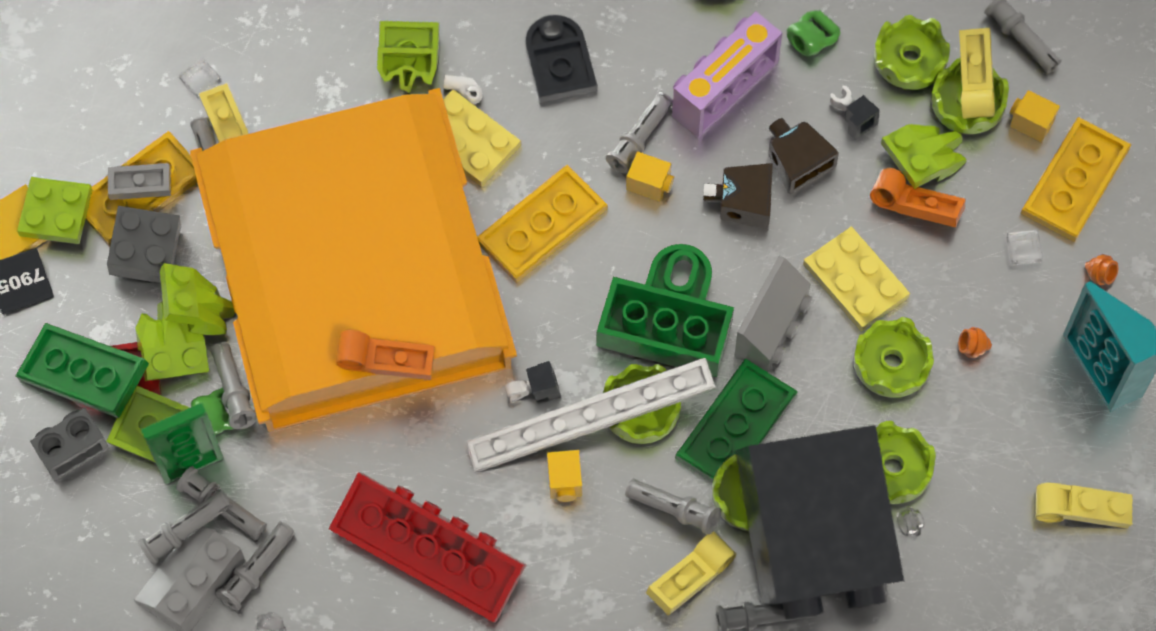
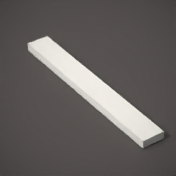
[465,358,716,472]

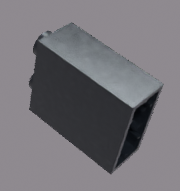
[735,425,904,620]

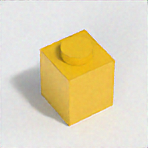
[1009,90,1060,143]
[626,151,675,202]
[547,450,582,502]

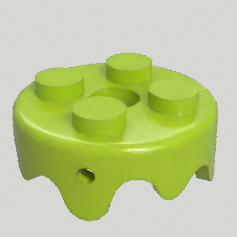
[874,15,950,90]
[931,57,1009,134]
[854,317,934,398]
[603,364,681,444]
[876,420,936,504]
[712,454,749,531]

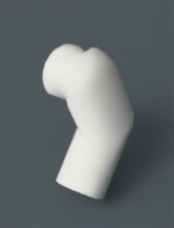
[443,74,483,104]

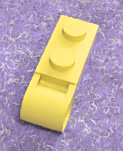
[959,28,995,119]
[1036,483,1132,528]
[646,532,737,616]

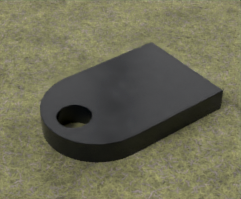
[525,15,597,103]

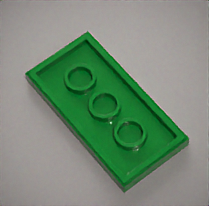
[15,322,149,418]
[675,358,798,483]
[141,403,224,484]

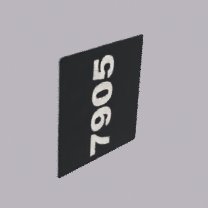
[0,248,54,314]

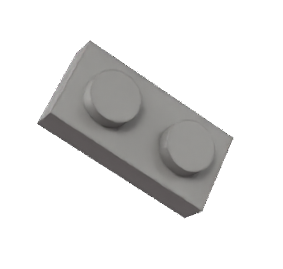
[108,163,171,200]

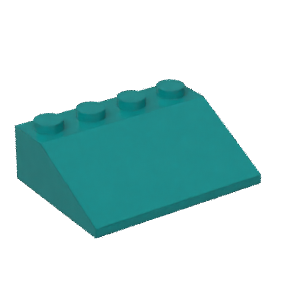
[1063,281,1156,412]

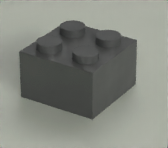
[107,206,181,283]

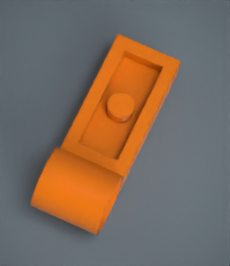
[870,168,966,228]
[336,330,435,380]

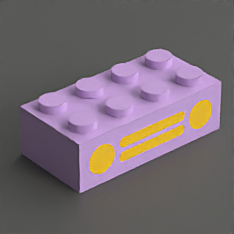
[672,11,783,138]

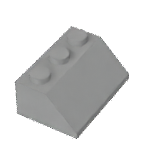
[734,255,812,372]
[134,527,245,631]

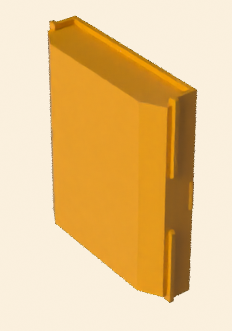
[190,88,517,432]

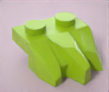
[377,21,440,94]
[881,124,967,189]
[160,263,235,335]
[135,301,209,381]

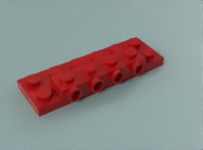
[328,472,527,623]

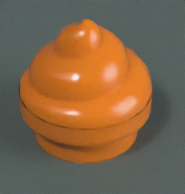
[1085,254,1119,285]
[958,327,992,358]

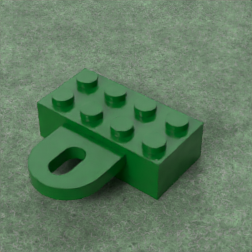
[596,244,734,377]

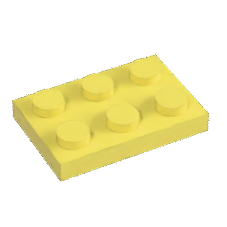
[443,89,521,187]
[803,226,910,332]

